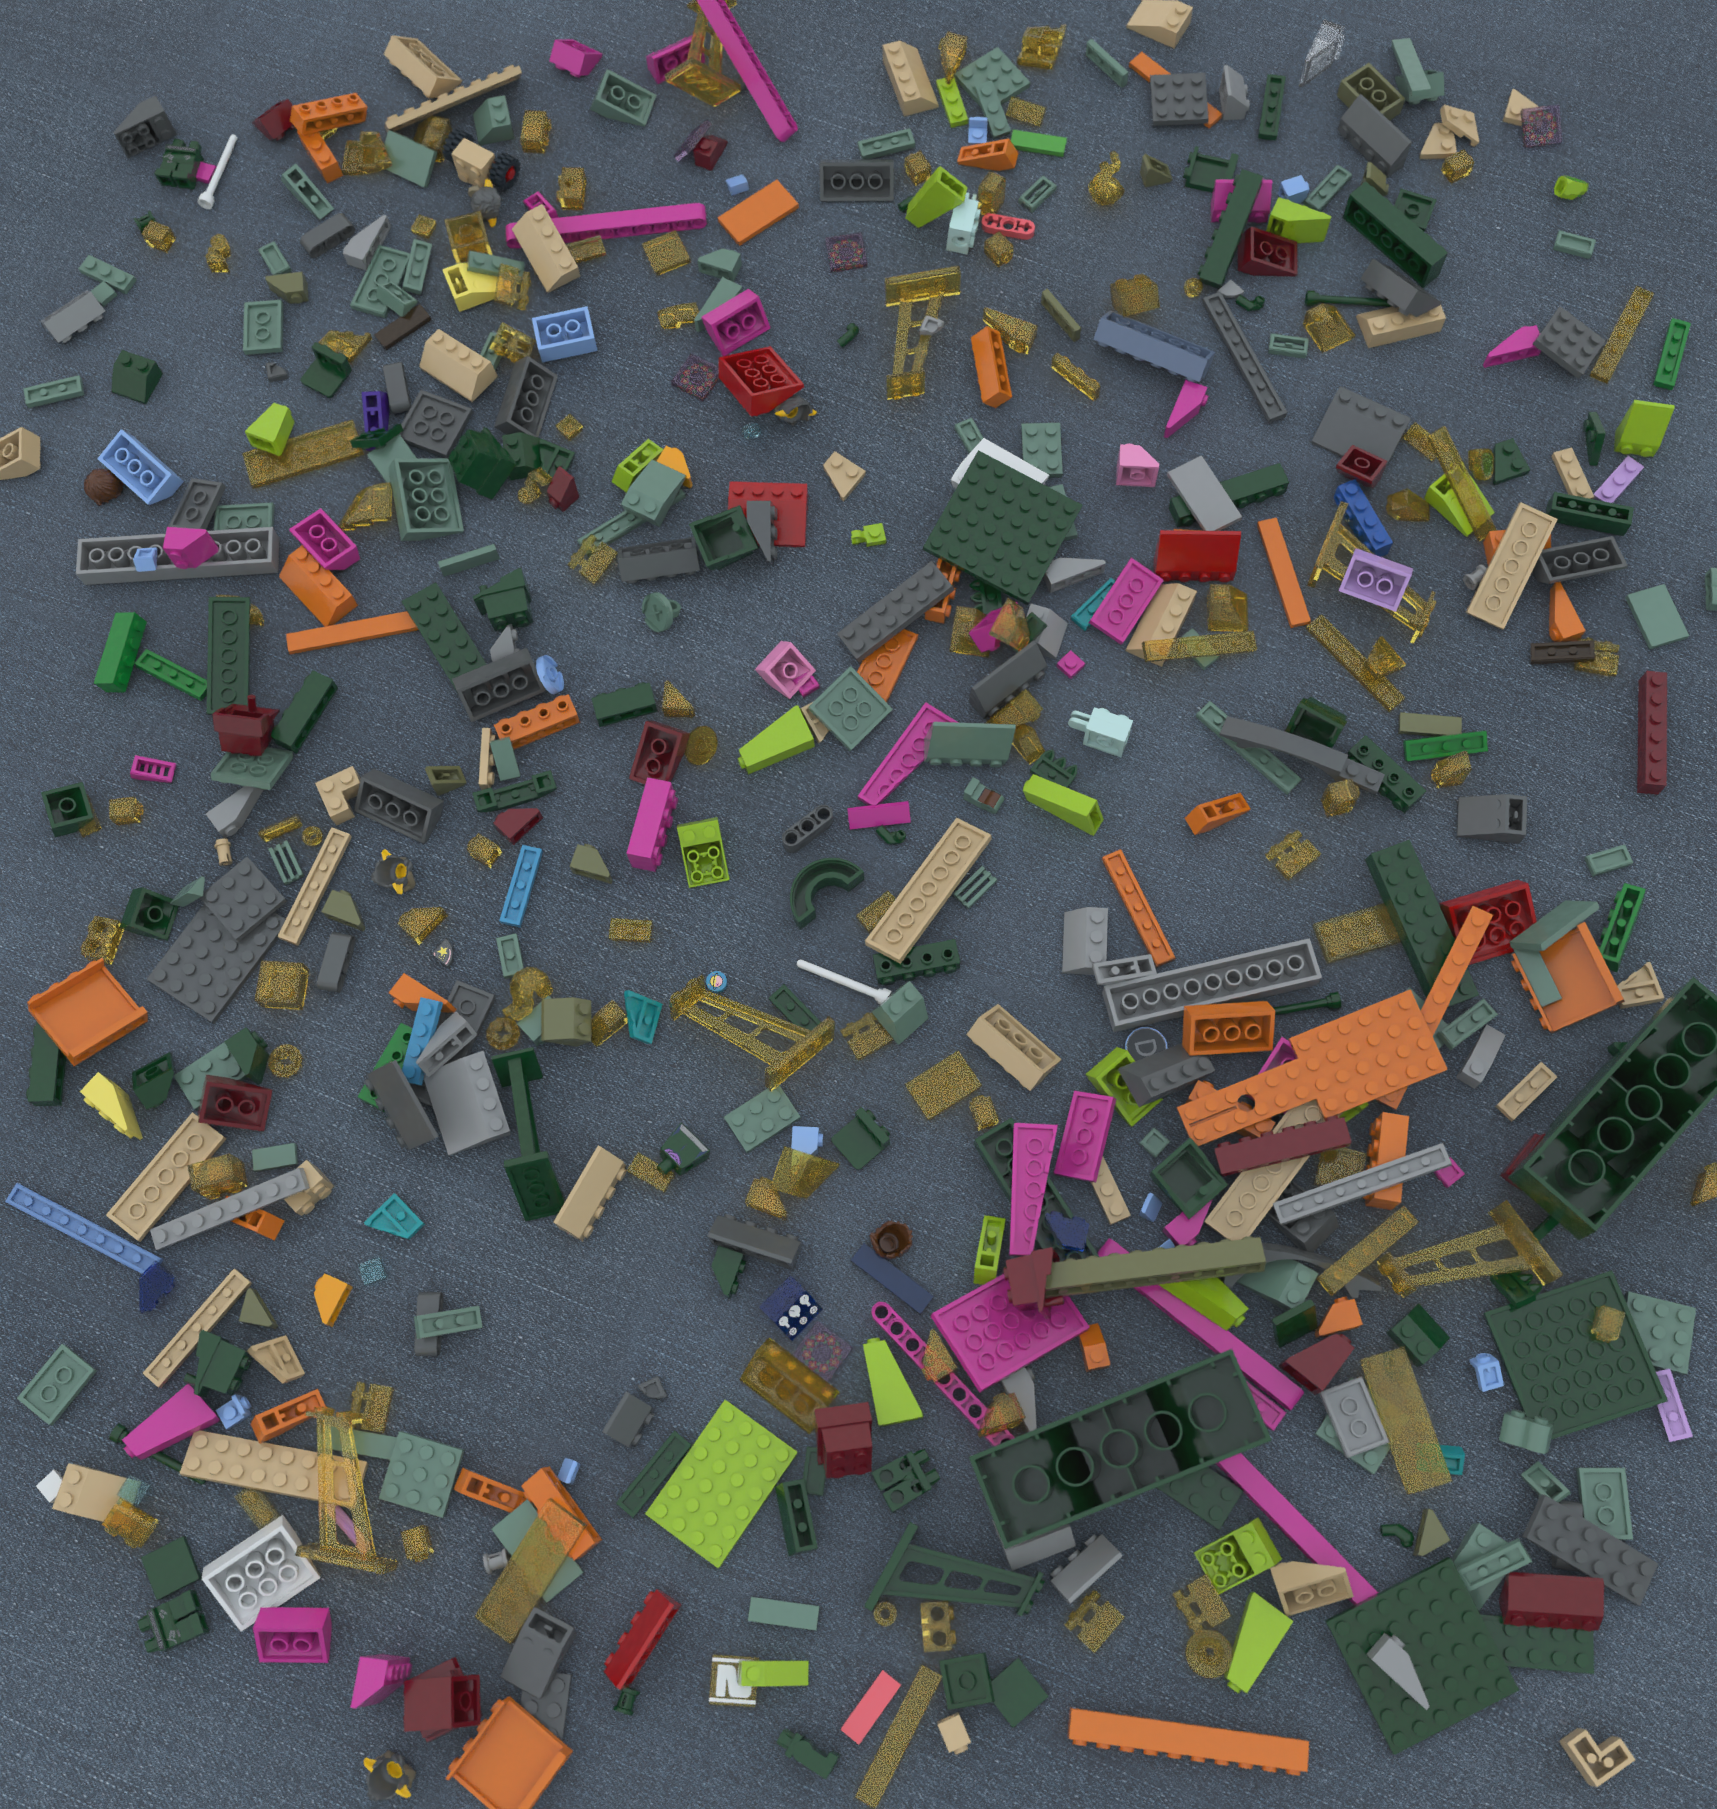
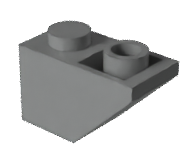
[490,624,520,662]

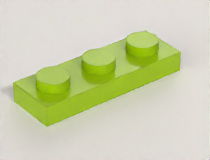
[936,76,968,128]

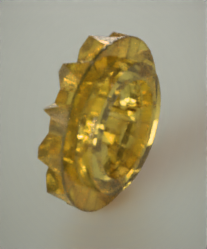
[486,1016,520,1050]
[268,1044,303,1078]

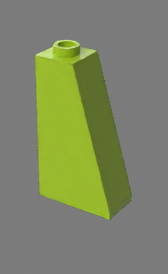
[905,166,967,228]
[737,705,815,774]
[1023,774,1104,836]
[1159,1277,1249,1331]
[863,1338,923,1427]
[1224,1592,1293,1694]

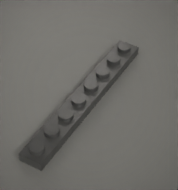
[1202,292,1287,423]

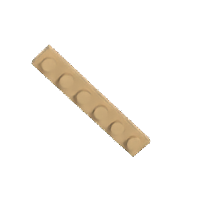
[278,827,352,946]
[143,1268,252,1388]

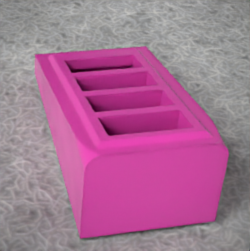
[523,192,559,219]
[130,755,176,783]

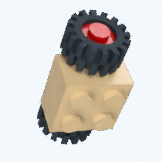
[443,128,521,190]

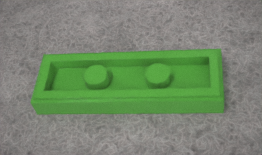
[1011,130,1067,157]

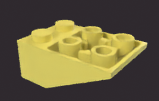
[442,263,512,312]
[80,1072,143,1140]

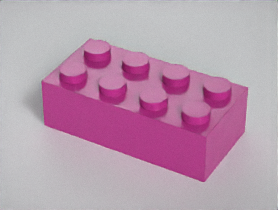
[627,777,678,872]

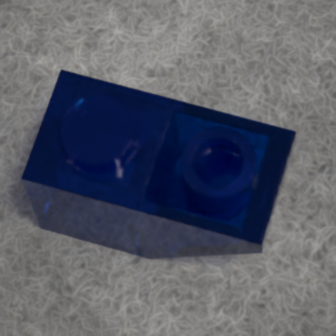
[1044,1211,1090,1253]
[139,1260,175,1314]

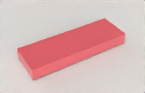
[840,1670,901,1745]

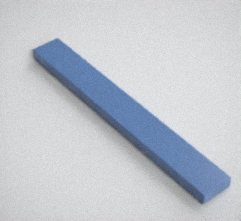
[5,1183,163,1279]

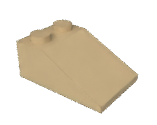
[1126,0,1193,48]
[0,427,41,480]
[52,1463,141,1527]
[1270,1561,1354,1616]

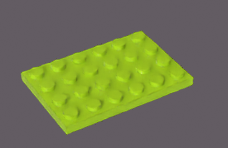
[645,1400,798,1569]

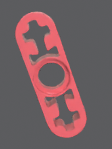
[982,213,1035,240]

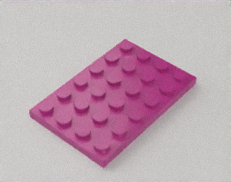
[931,1274,1090,1393]

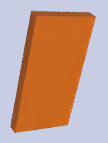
[717,180,799,246]
[857,629,918,703]

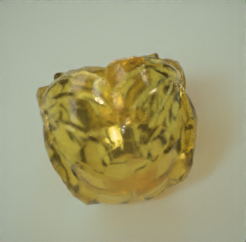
[1088,151,1125,205]
[502,967,553,1021]

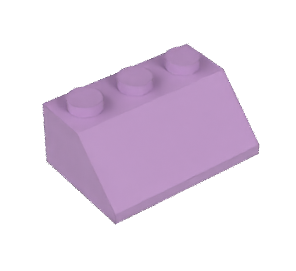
[1339,548,1413,612]

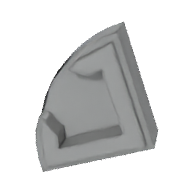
[1217,280,1244,299]
[919,315,944,335]

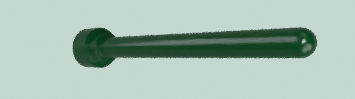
[1305,290,1392,307]
[1273,992,1341,1016]
[109,1423,207,1485]

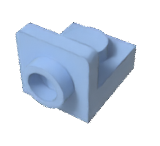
[968,117,987,146]
[1469,1353,1504,1392]
[216,1394,252,1430]

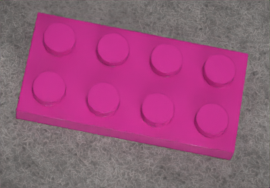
[1088,558,1164,645]
[1054,1091,1116,1183]

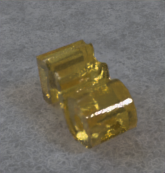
[205,234,231,272]
[518,467,553,504]

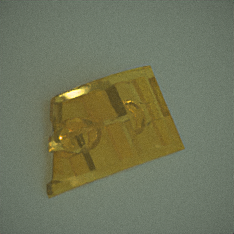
[1017,24,1066,70]
[342,131,392,175]
[338,482,392,531]
[770,1146,840,1199]

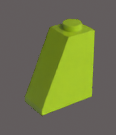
[245,403,295,456]

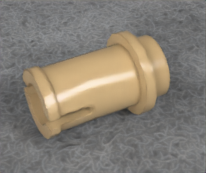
[214,838,233,866]

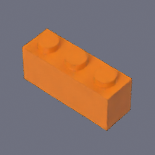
[297,131,343,184]

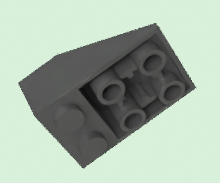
[113,95,176,158]
[747,501,778,565]
[1457,794,1527,844]
[1265,1181,1339,1252]
[500,1607,577,1700]

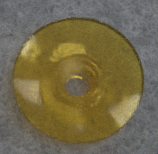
[685,726,718,765]
[1185,1629,1233,1678]

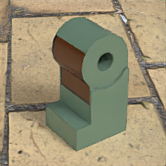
[963,777,1005,814]

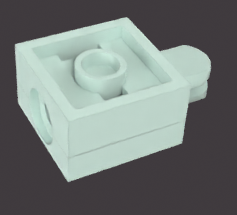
[946,192,981,255]
[1068,707,1133,757]

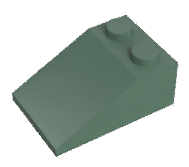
[590,69,656,127]
[621,460,686,527]
[1236,1259,1319,1311]
[1452,1523,1508,1611]

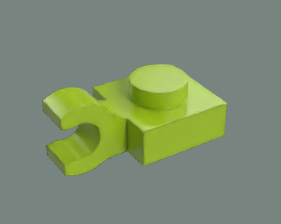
[851,523,886,547]

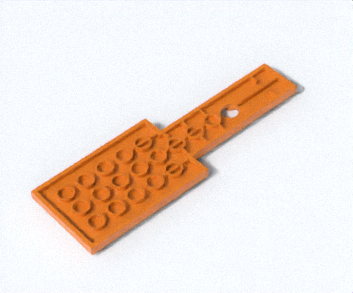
[1176,989,1448,1147]

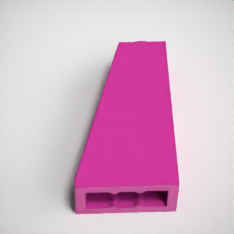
[122,1383,221,1460]

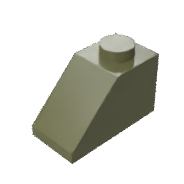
[1360,162,1389,197]
[265,272,309,304]
[569,844,613,884]
[321,890,366,932]

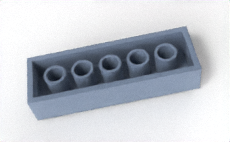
[1093,310,1216,382]

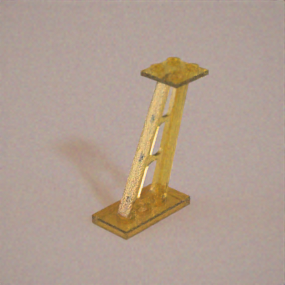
[665,0,741,107]
[885,266,961,400]
[1307,501,1437,644]
[669,974,835,1091]
[1377,1200,1563,1298]
[295,1407,398,1574]

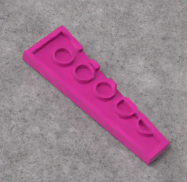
[858,702,959,806]
[1009,1123,1057,1256]

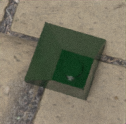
[132,1052,174,1110]

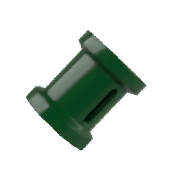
[133,211,158,234]
[613,1687,640,1716]

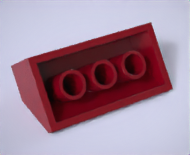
[1499,1572,1604,1631]

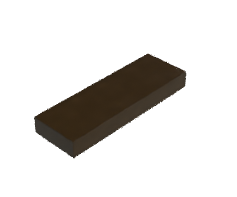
[374,304,432,350]
[1530,640,1595,665]

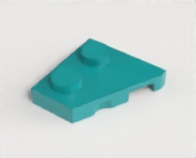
[624,990,663,1044]
[364,1193,425,1240]

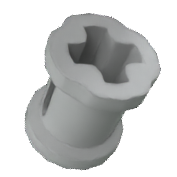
[1463,565,1487,590]
[483,1548,511,1575]

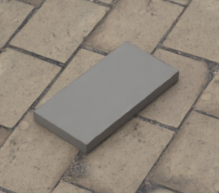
[1167,455,1242,531]

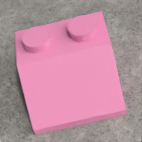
[1116,444,1159,487]
[755,641,816,699]

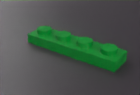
[1653,318,1691,390]
[134,649,207,701]
[1403,730,1488,761]

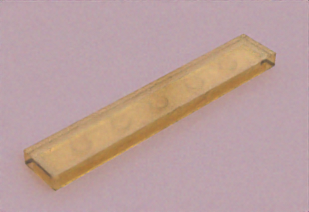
[1590,286,1654,384]
[1426,426,1497,541]
[1306,614,1406,712]
[1142,631,1257,663]
[1316,1206,1419,1296]
[855,1665,942,1809]

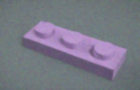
[1593,456,1644,503]
[1656,1369,1693,1442]

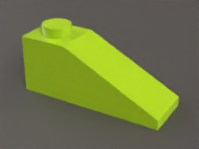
[611,439,664,493]
[973,1215,1006,1285]
[738,1660,809,1686]

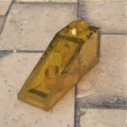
[939,31,968,85]
[983,307,1038,354]
[984,689,1043,725]

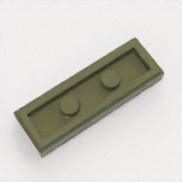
[1041,288,1081,342]
[1398,712,1462,737]

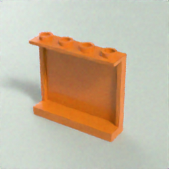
[1511,922,1625,1033]
[27,958,148,1066]
[445,1696,573,1809]

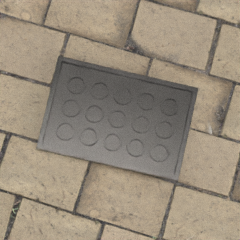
[147,904,286,1024]

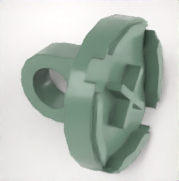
[642,592,681,632]

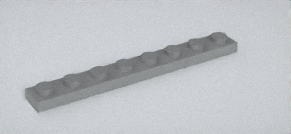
[1273,1143,1452,1226]
[150,1168,310,1250]

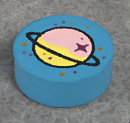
[706,971,727,993]

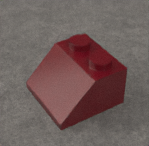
[252,99,295,141]
[1336,445,1388,489]

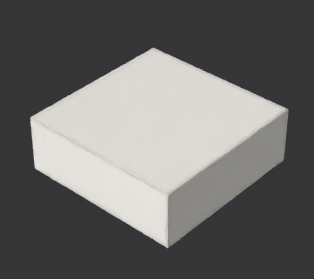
[36,1470,63,1503]

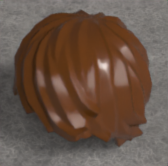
[84,468,124,506]
[869,1220,913,1259]

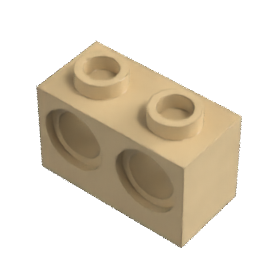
[937,1712,971,1755]

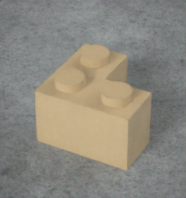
[315,766,360,826]
[284,1160,334,1216]
[1559,1728,1635,1787]

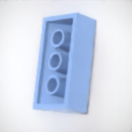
[98,429,184,505]

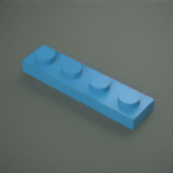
[499,845,543,928]
[402,997,443,1085]

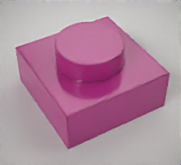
[1056,650,1085,679]

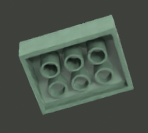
[388,458,464,541]
[924,722,1016,768]

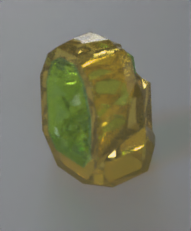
[1468,449,1494,481]

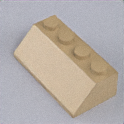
[384,35,462,99]
[883,40,939,117]
[512,204,580,293]
[1356,304,1446,348]
[419,329,498,402]
[1126,583,1197,667]
[967,1004,1062,1091]
[554,1146,627,1242]

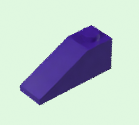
[362,391,390,451]

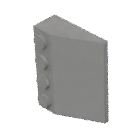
[424,1051,511,1156]

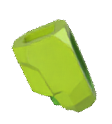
[1554,176,1589,200]

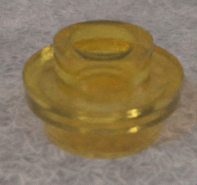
[1184,278,1203,297]
[302,826,323,847]
[874,1602,897,1626]

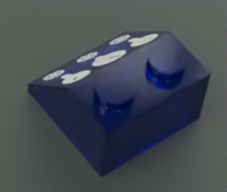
[759,1275,823,1341]

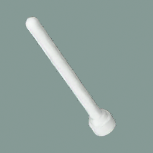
[198,134,237,209]
[797,960,892,1004]

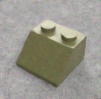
[541,997,591,1047]

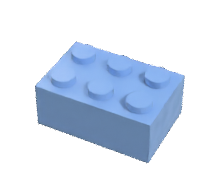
[532,306,598,363]

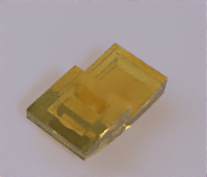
[657,302,699,329]

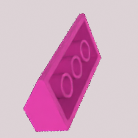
[351,1654,412,1708]

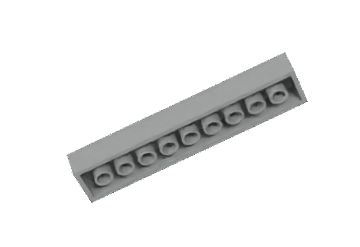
[76,527,280,585]
[1102,938,1322,1033]

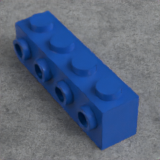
[1333,479,1393,557]

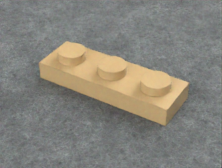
[1551,447,1594,499]
[479,728,497,790]
[1495,1062,1557,1122]
[1090,1157,1131,1225]

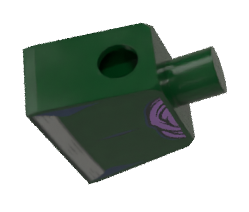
[656,1122,710,1176]

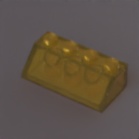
[739,1337,840,1434]

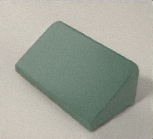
[376,281,418,317]
[170,876,205,907]

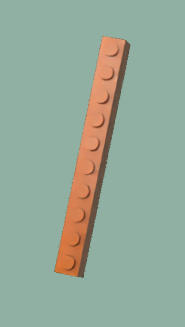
[1376,906,1493,1110]
[1067,1707,1309,1776]

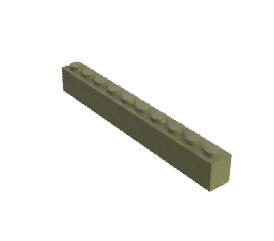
[1045,1236,1266,1299]

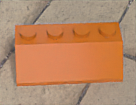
[279,545,358,627]

